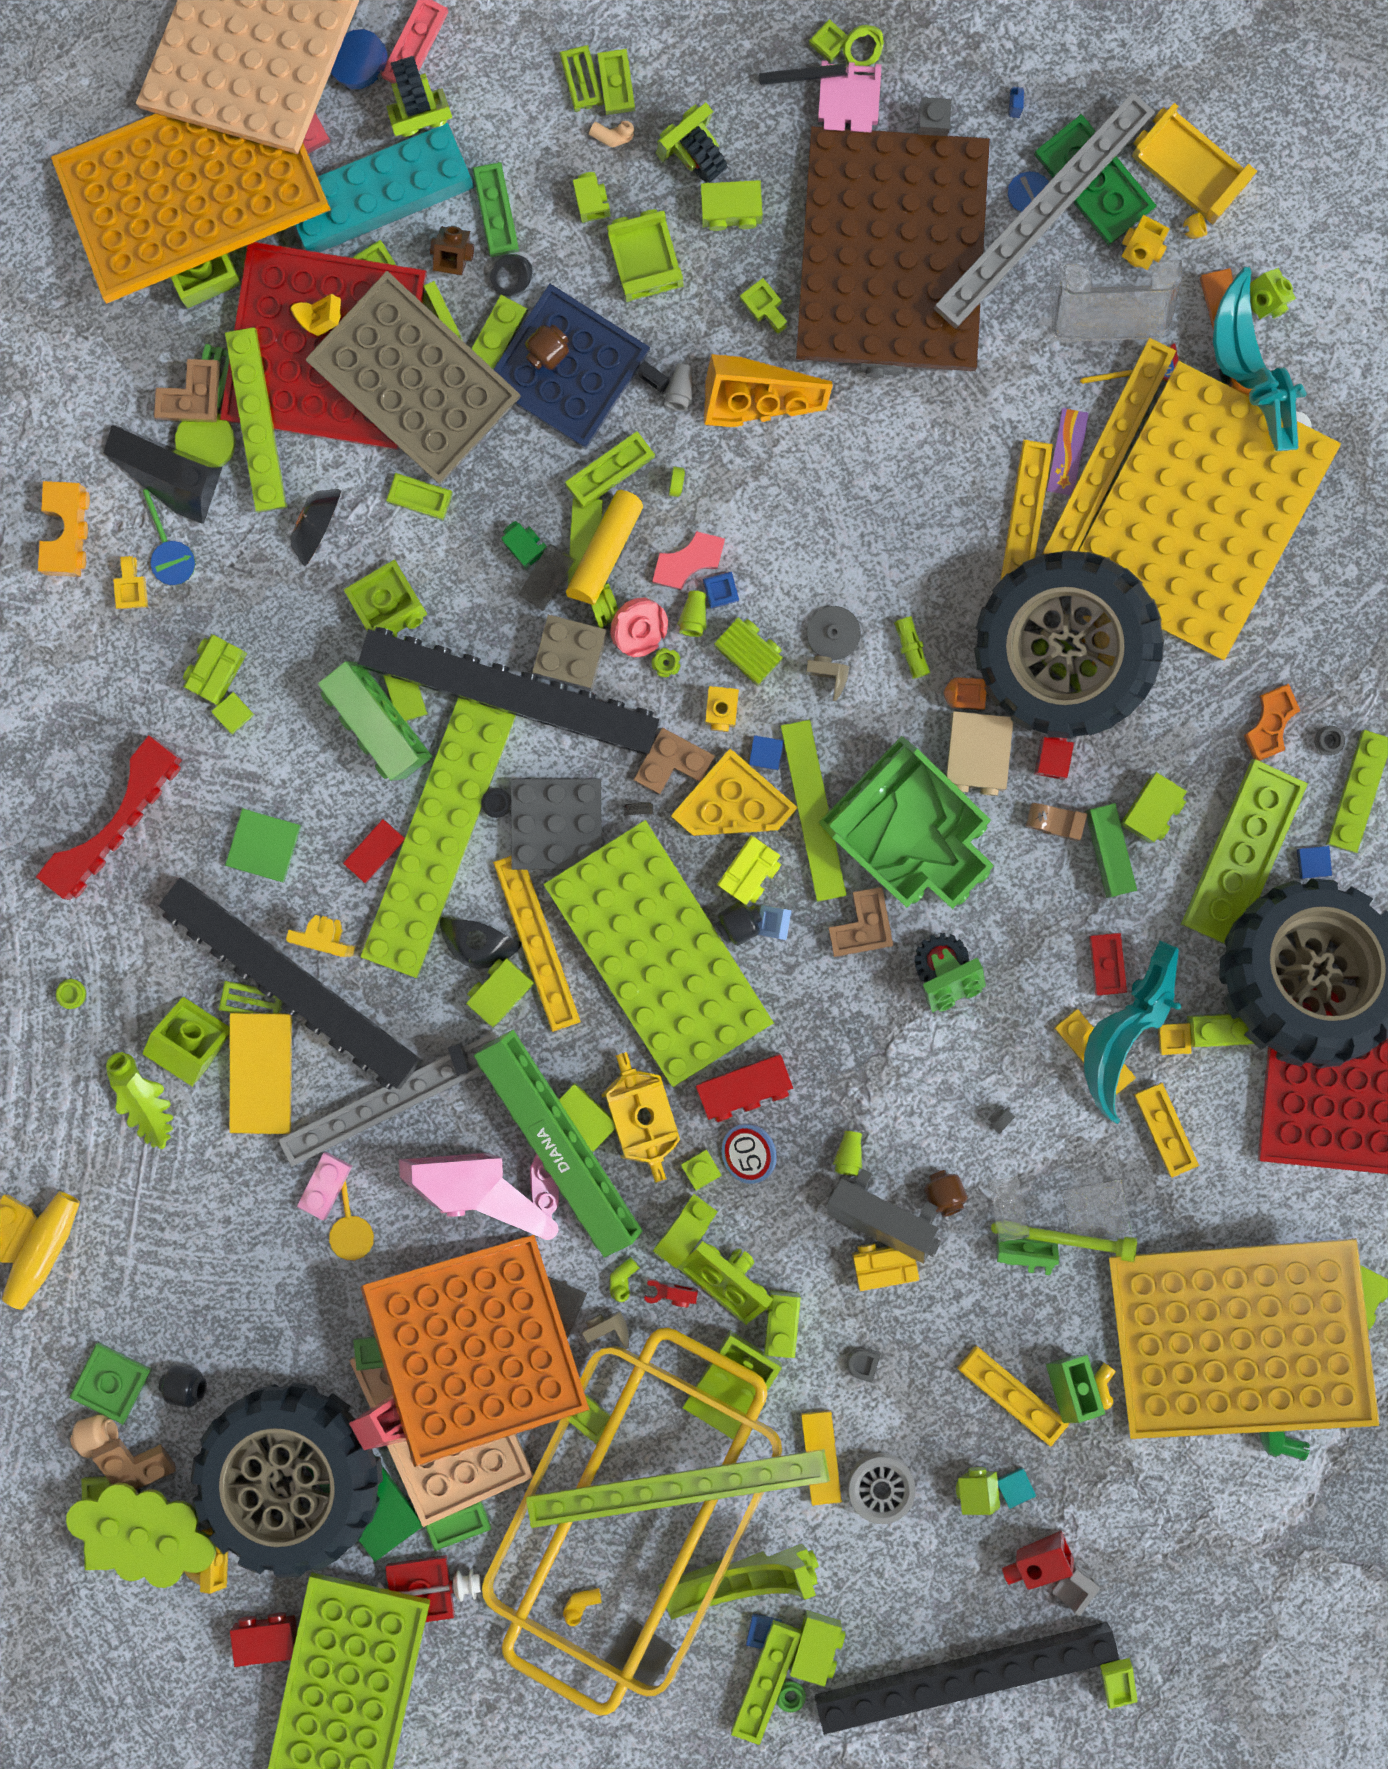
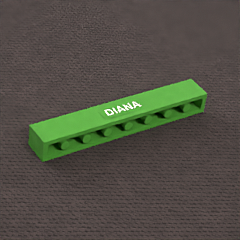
[474,1030,643,1258]

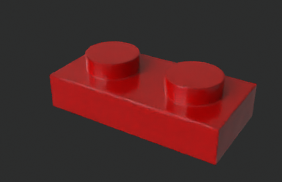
[1089,933,1127,996]

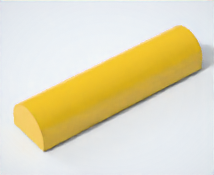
[566,490,643,605]

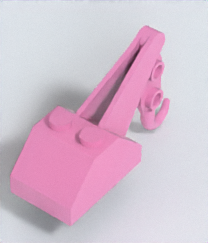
[399,1153,559,1240]

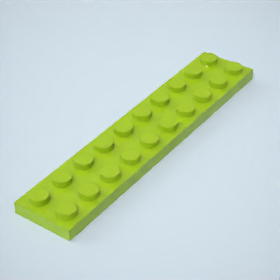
[361,698,516,978]

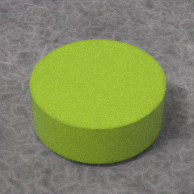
[668,466,685,497]

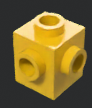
[1121,215,1170,270]

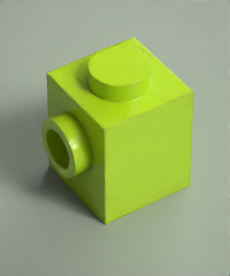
[956,1467,1000,1515]

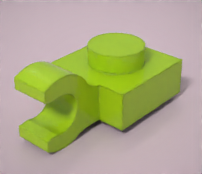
[740,278,787,334]

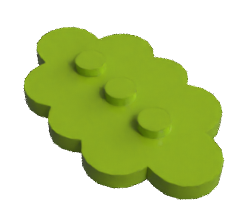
[66,1482,216,1588]

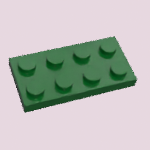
[1034,114,1157,246]

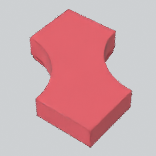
[652,531,725,590]

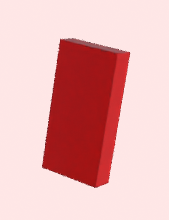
[343,819,405,884]

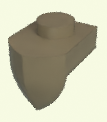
[805,656,849,701]
[582,1311,629,1349]

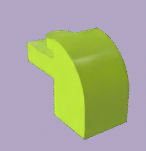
[653,1194,718,1269]

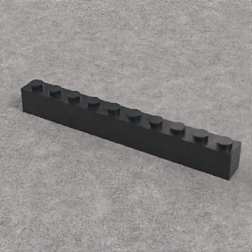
[358,626,659,755]
[158,877,422,1090]
[815,1622,1120,1735]

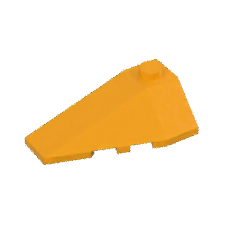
[704,354,833,427]

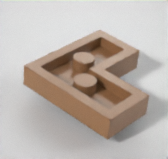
[154,359,220,422]
[634,727,715,795]
[828,887,893,957]
[92,1438,176,1490]

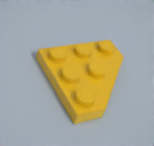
[671,748,798,836]

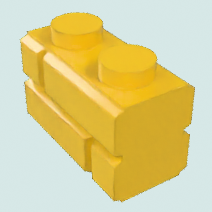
[852,1243,920,1291]

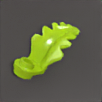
[106,1052,173,1149]

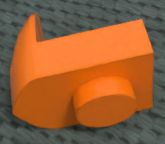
[943,677,986,710]

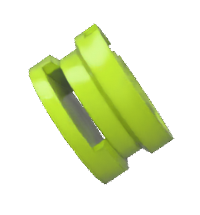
[591,582,619,629]

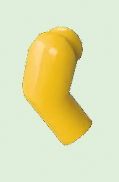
[563,1588,602,1626]

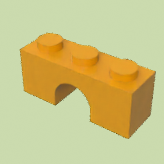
[38,481,90,577]

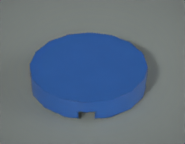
[331,29,387,90]

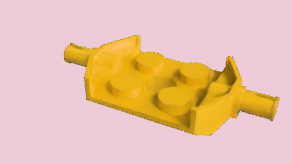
[602,1052,680,1183]

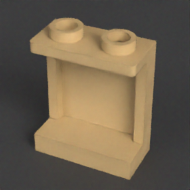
[946,711,1013,796]

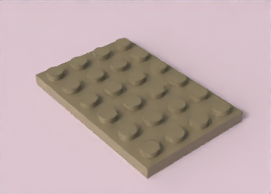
[305,271,521,485]

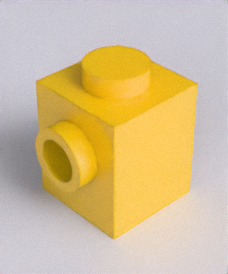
[705,686,739,732]

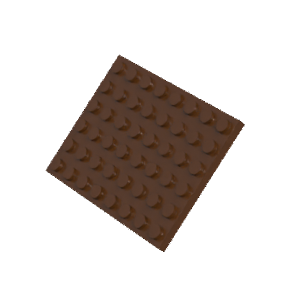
[796,126,990,372]

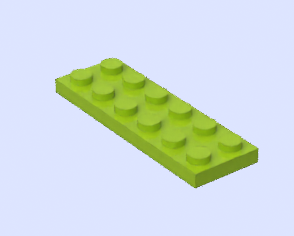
[1180,759,1308,944]

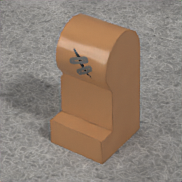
[1025,803,1087,841]

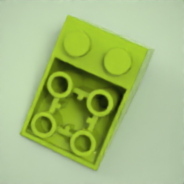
[682,1330,782,1440]

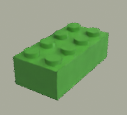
[318,661,433,781]

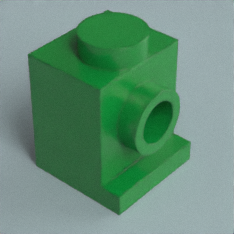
[501,521,549,570]

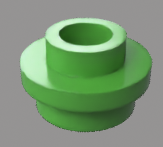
[776,1681,806,1713]

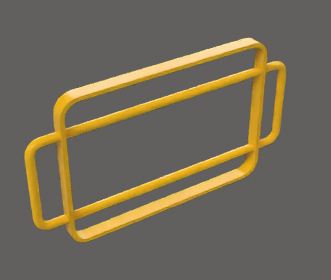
[482,1327,782,1716]

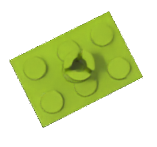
[678,1241,773,1325]

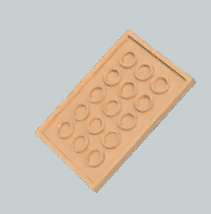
[349,1357,534,1527]

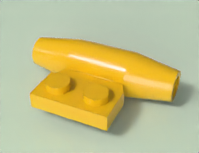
[0,1191,80,1310]

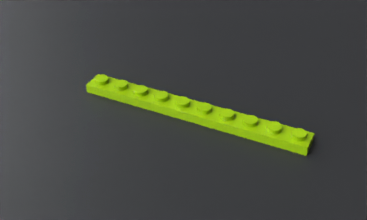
[526,1449,830,1528]

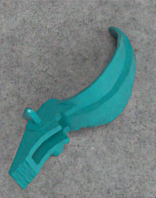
[1213,267,1307,451]
[1084,940,1181,1124]

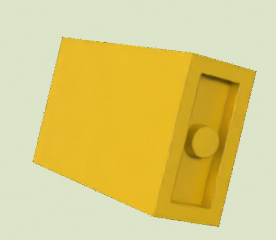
[1131,103,1257,225]

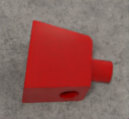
[1002,1530,1074,1590]

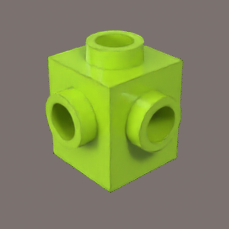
[1250,268,1297,319]

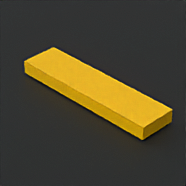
[957,1345,1070,1447]

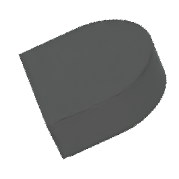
[847,1347,881,1383]

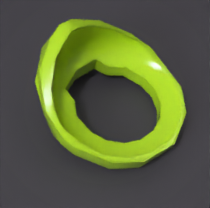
[843,24,884,66]

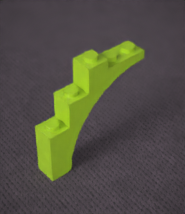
[658,1543,819,1620]

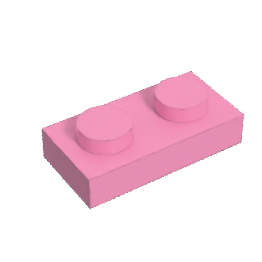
[297,1152,352,1220]

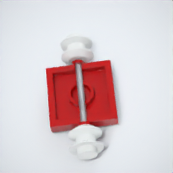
[365,1555,482,1622]

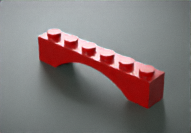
[36,735,183,900]

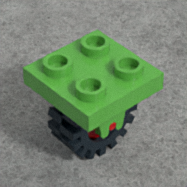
[914,933,986,1013]

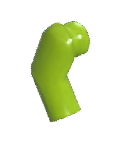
[609,1256,640,1303]

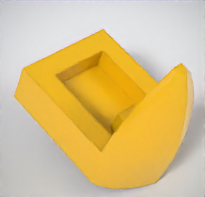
[290,294,341,336]

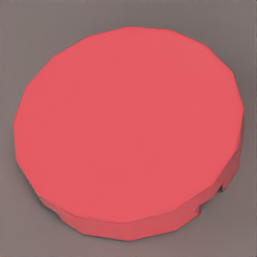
[610,597,668,657]

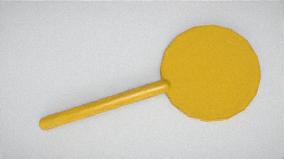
[329,1180,374,1261]

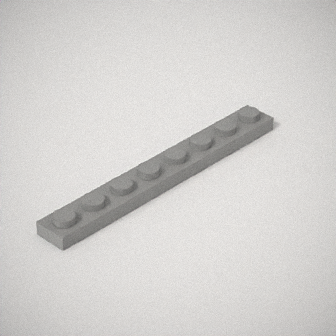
[278,1031,498,1167]

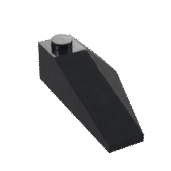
[103,424,222,524]

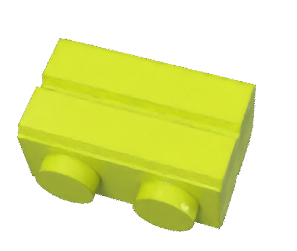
[717,835,782,905]

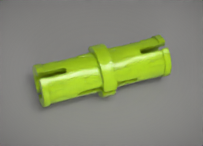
[894,616,931,679]

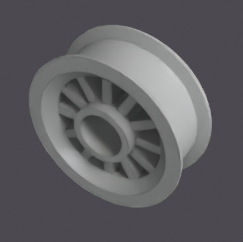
[847,1452,916,1524]

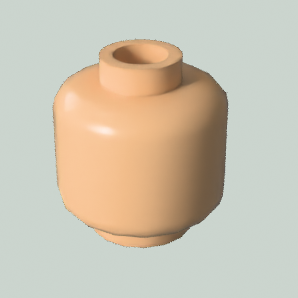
[70,1414,118,1458]

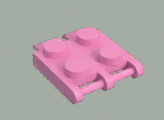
[818,60,881,132]

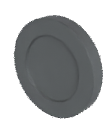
[807,606,861,660]

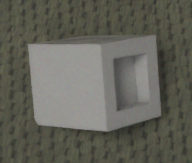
[1052,1564,1101,1617]

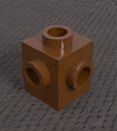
[430,226,475,276]

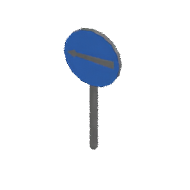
[1007,171,1049,213]

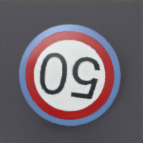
[722,1124,776,1184]

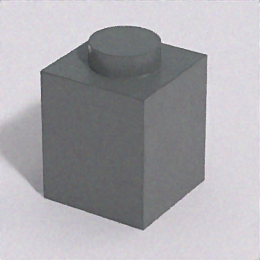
[917,97,952,136]

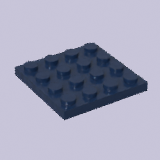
[494,283,650,449]

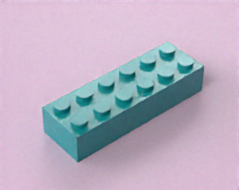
[296,123,474,253]

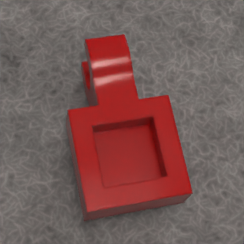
[644,1279,698,1308]

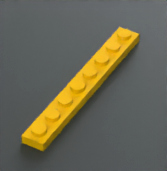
[1041,338,1176,555]

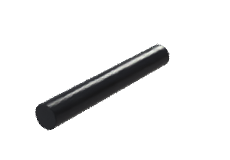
[759,63,849,85]

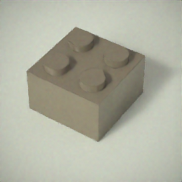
[532,614,607,691]

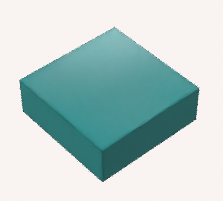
[997,1467,1036,1509]

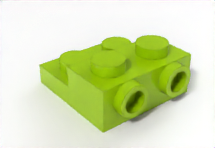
[343,559,428,638]

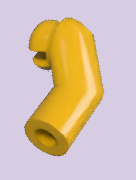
[1094,1362,1116,1410]

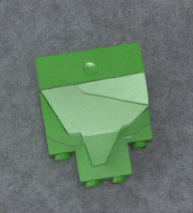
[818,736,994,909]

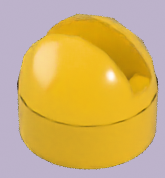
[1183,212,1207,239]

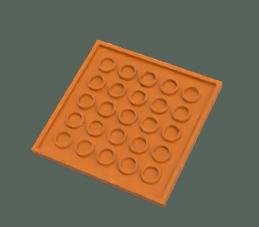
[360,1235,590,1467]

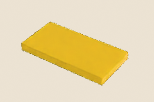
[229,1012,292,1134]

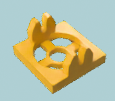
[286,915,355,957]

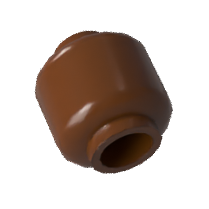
[525,324,569,370]
[923,1170,968,1217]

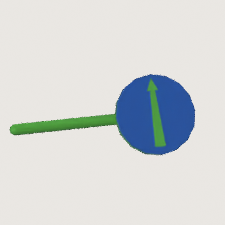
[143,489,196,586]

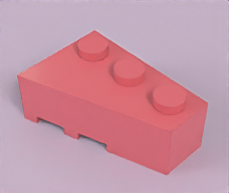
[349,1395,406,1450]

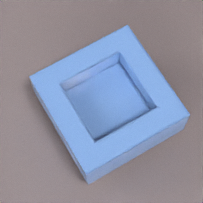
[758,905,792,940]

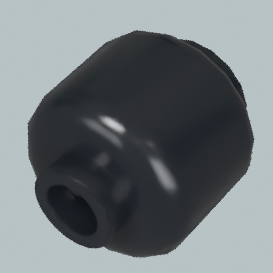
[715,901,762,946]
[159,1365,207,1408]

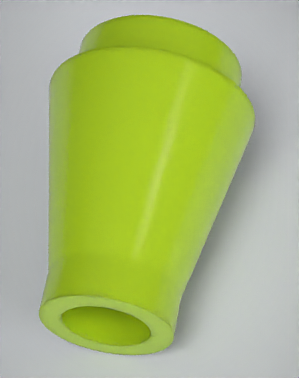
[677,590,707,637]
[833,1131,862,1176]

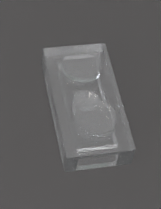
[988,1176,1030,1242]

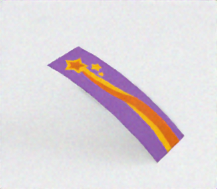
[1047,408,1088,495]

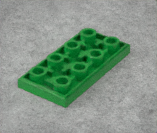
[305,1455,423,1562]

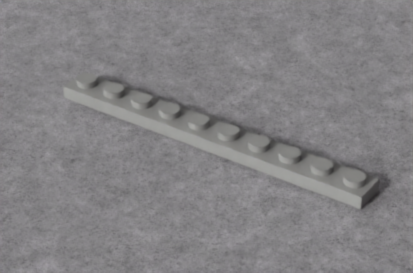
[934,92,1155,329]

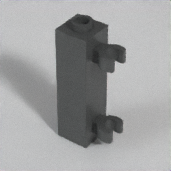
[827,1169,941,1264]

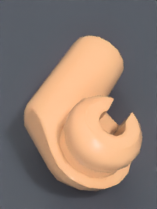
[589,121,634,147]

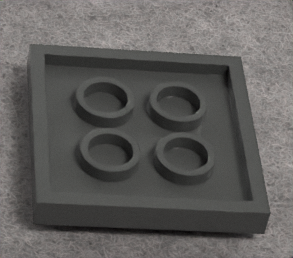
[511,779,602,870]

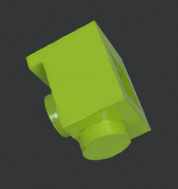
[573,172,611,223]

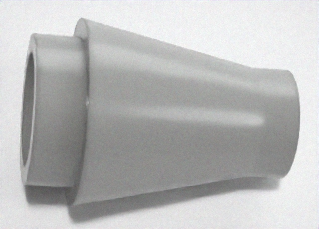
[663,364,693,411]

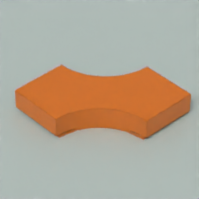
[1244,684,1300,761]

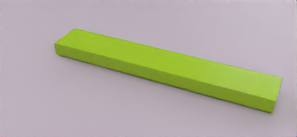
[780,720,847,902]

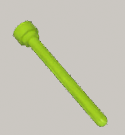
[991,1222,1137,1262]

